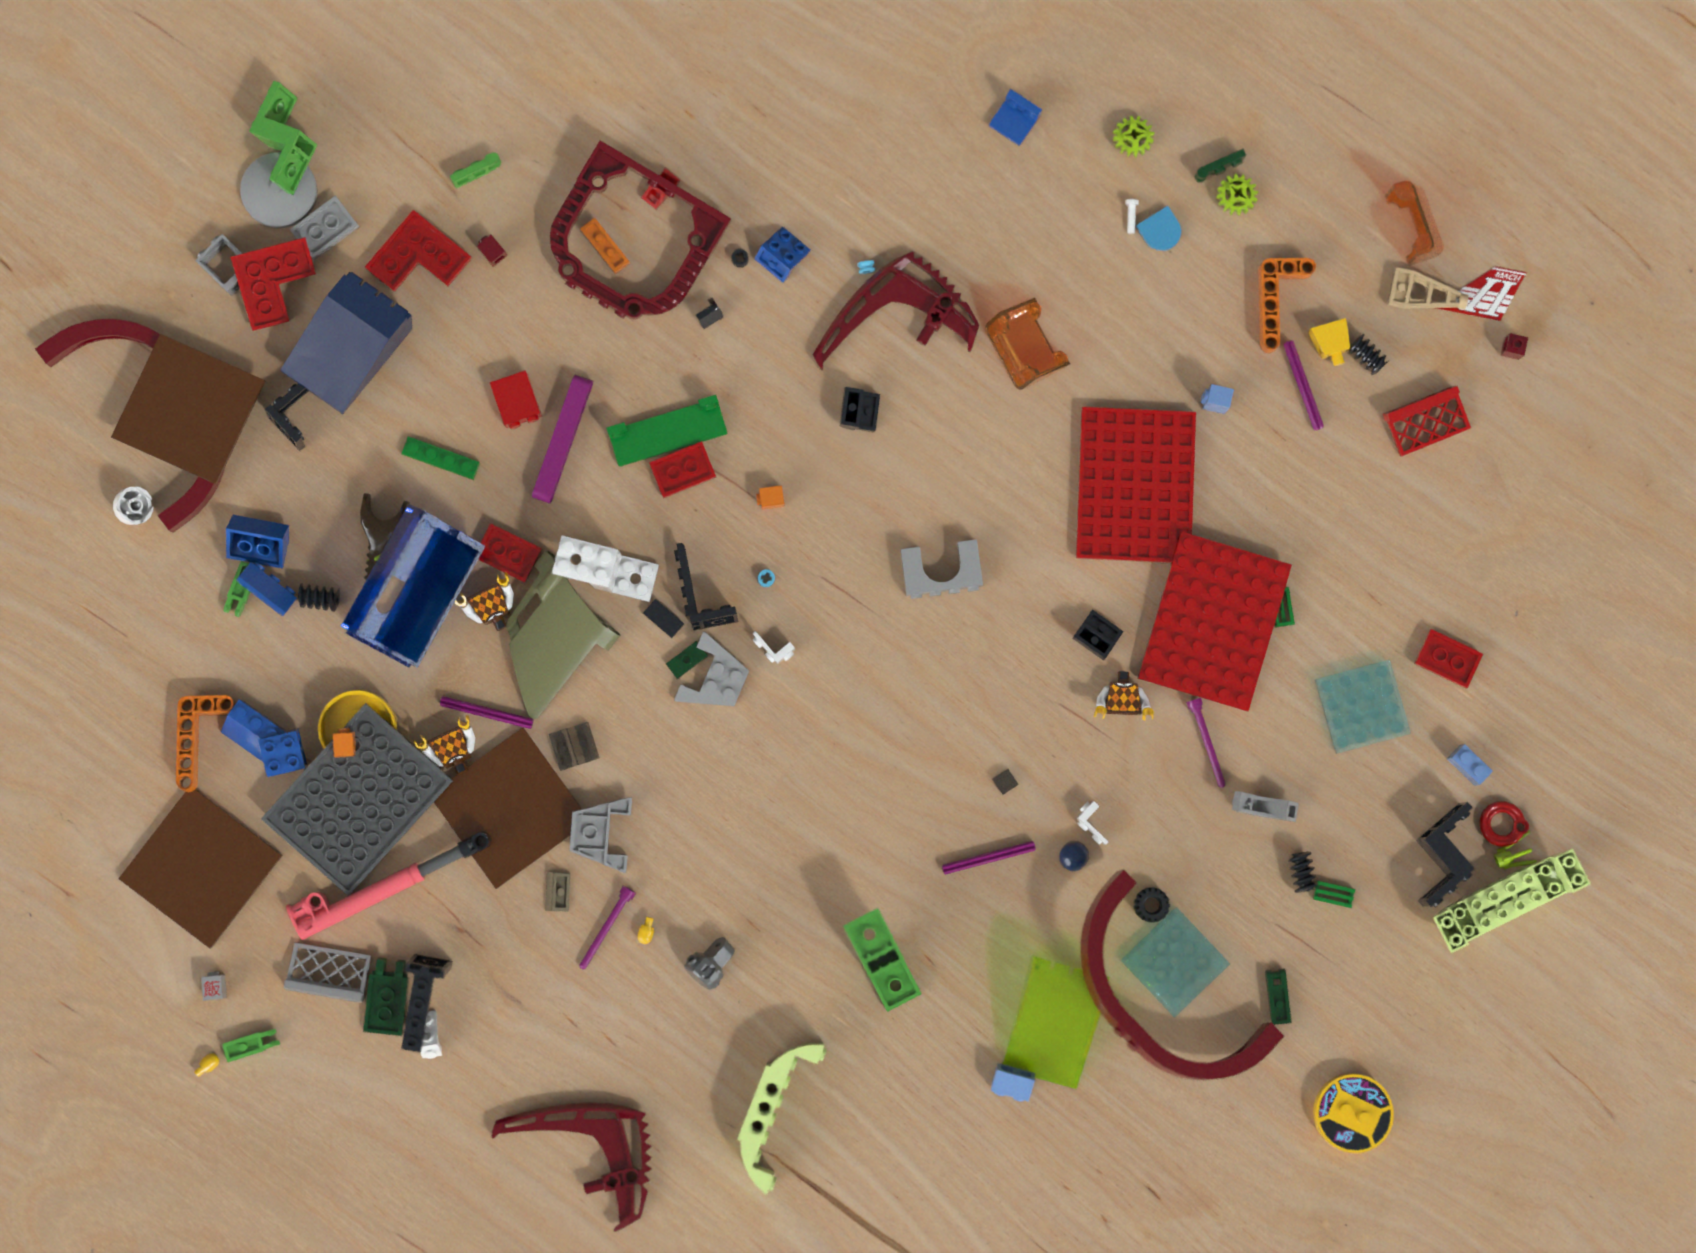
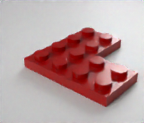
[365,210,472,292]
[230,237,316,331]

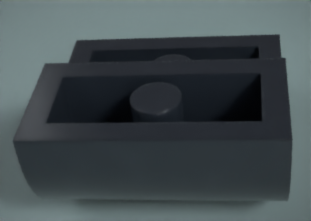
[839,387,880,432]
[1072,609,1124,661]

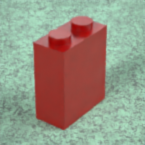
[489,370,542,429]

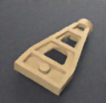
[1388,267,1469,310]

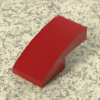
[641,168,681,210]

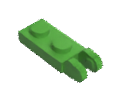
[450,153,501,188]
[223,561,251,617]
[222,1029,280,1063]

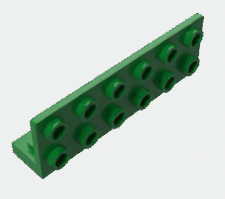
[606,395,728,467]

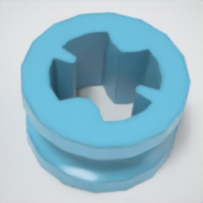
[857,260,875,274]
[758,569,775,587]

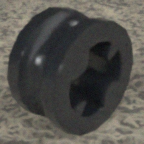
[731,249,749,268]

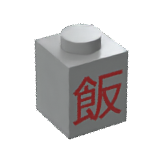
[201,971,227,1001]

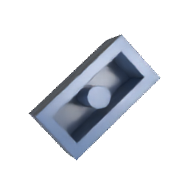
[1200,384,1234,414]
[1447,744,1493,786]
[991,1063,1035,1102]

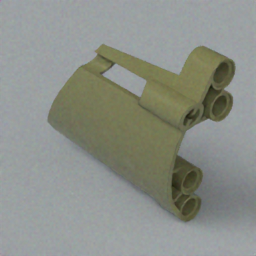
[506,550,621,719]

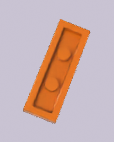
[580,218,630,274]

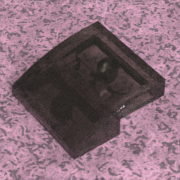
[549,722,600,771]

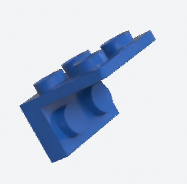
[989,89,1042,146]
[754,227,811,283]
[258,728,308,777]

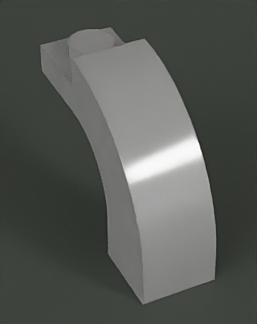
[1232,791,1299,822]

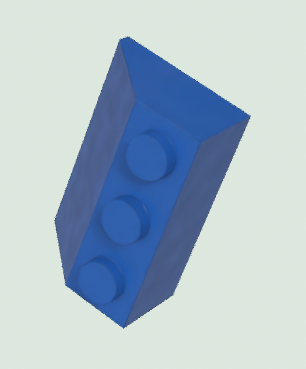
[226,515,289,569]
[236,562,297,616]
[221,699,288,762]

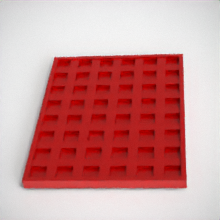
[1076,407,1196,563]
[1137,532,1292,712]

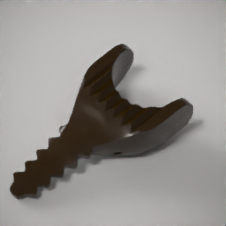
[360,493,410,586]

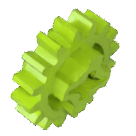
[1113,115,1154,158]
[1216,174,1258,216]

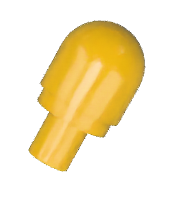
[637,917,654,944]
[194,1053,219,1077]

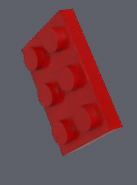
[649,442,717,499]
[473,523,542,583]
[1414,629,1483,689]

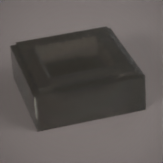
[992,769,1019,795]

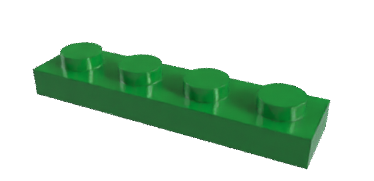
[401,436,480,481]

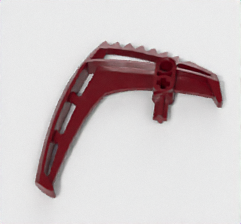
[813,252,979,370]
[491,1102,652,1232]

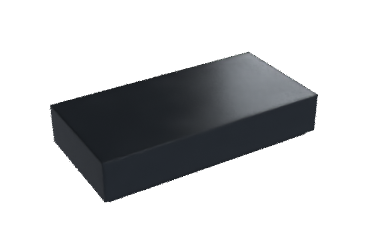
[643,599,684,638]

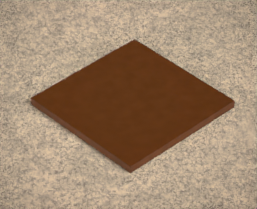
[111,334,266,485]
[434,727,582,889]
[119,789,283,949]

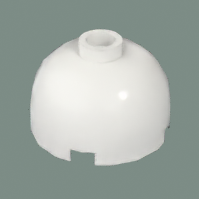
[113,487,153,525]

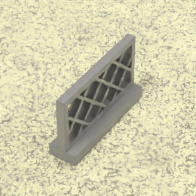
[283,943,372,1003]

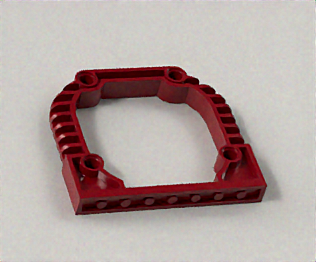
[550,140,731,320]

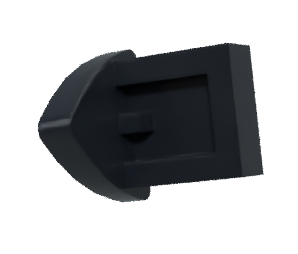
[696,297,723,329]

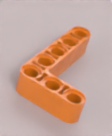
[1258,258,1316,353]
[176,695,237,792]

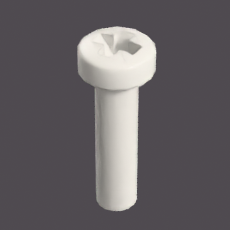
[1125,199,1139,234]

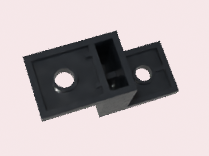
[1416,802,1475,907]

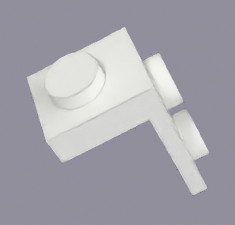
[752,631,795,664]
[1077,801,1108,845]
[421,1010,442,1059]

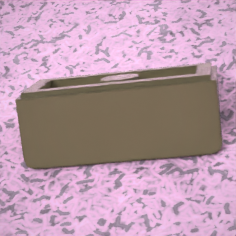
[545,872,570,912]

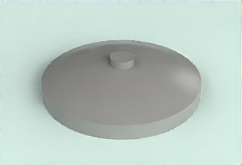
[240,152,317,228]

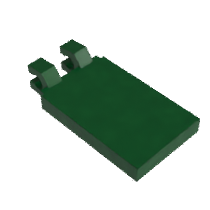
[363,958,409,1036]

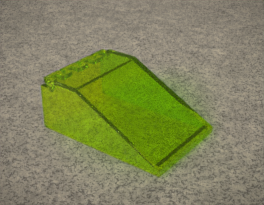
[1002,955,1110,1089]

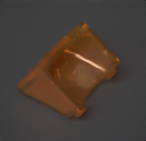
[1385,181,1444,266]
[986,298,1070,390]

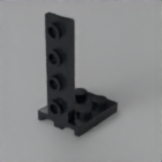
[265,384,309,452]
[674,543,739,631]
[401,954,453,1053]

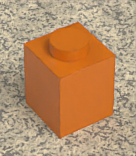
[756,485,785,510]
[333,728,356,757]

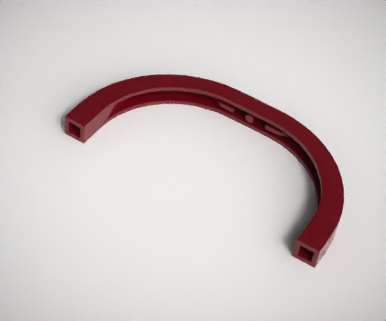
[35,319,225,533]
[1080,869,1284,1080]

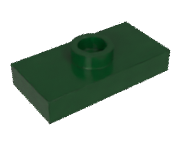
[666,641,708,679]

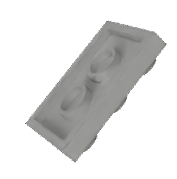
[290,196,359,260]

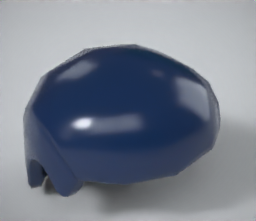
[1059,841,1089,872]

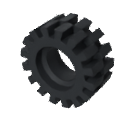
[1134,887,1170,922]

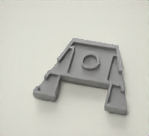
[674,631,749,706]
[569,797,632,873]

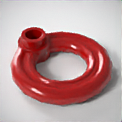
[1479,801,1529,847]

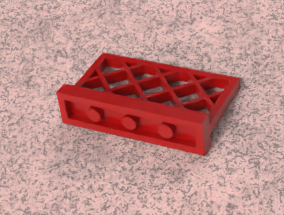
[1383,386,1471,456]

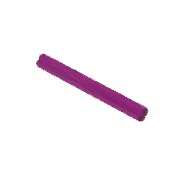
[1283,340,1324,431]
[440,696,534,729]
[942,841,1036,874]

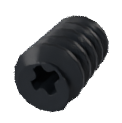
[1349,333,1389,376]
[298,583,340,612]
[1288,851,1318,893]

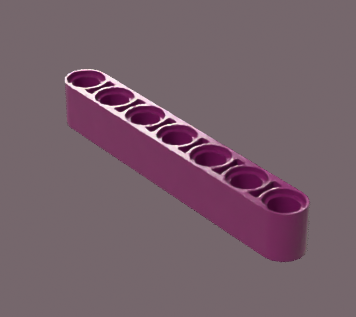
[532,375,593,504]

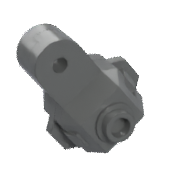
[684,937,735,990]

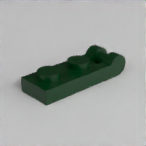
[1195,149,1246,183]
[1265,968,1292,1025]

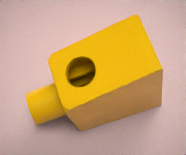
[1308,318,1350,366]

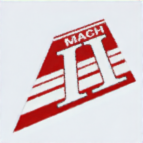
[1435,266,1527,321]

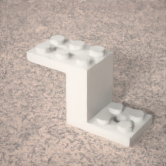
[552,536,659,602]

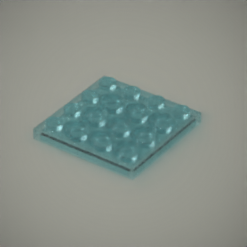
[1315,660,1411,754]
[1120,907,1230,1018]

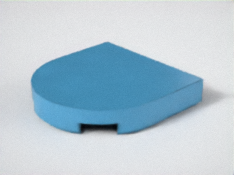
[1136,206,1181,251]

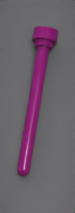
[1186,697,1226,788]
[579,885,636,970]

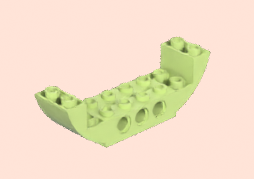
[1433,849,1591,953]
[737,1043,827,1194]

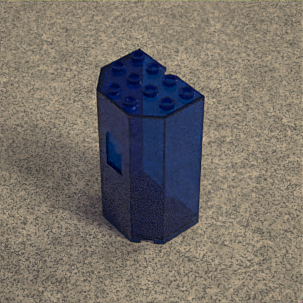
[341,504,486,668]

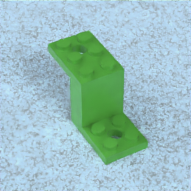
[249,81,317,195]
[843,908,922,1012]

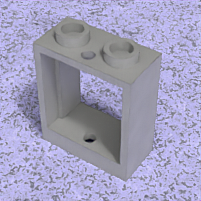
[195,234,242,296]

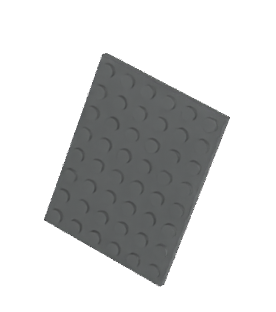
[261,703,453,896]

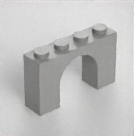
[900,539,983,599]

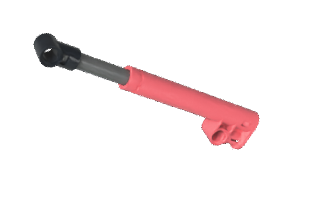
[286,832,492,940]

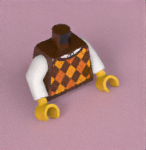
[453,572,514,631]
[1094,671,1154,721]
[414,715,475,775]

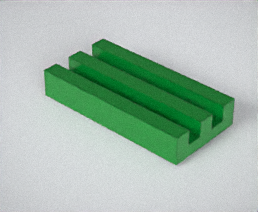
[1275,587,1295,628]
[1313,881,1356,908]

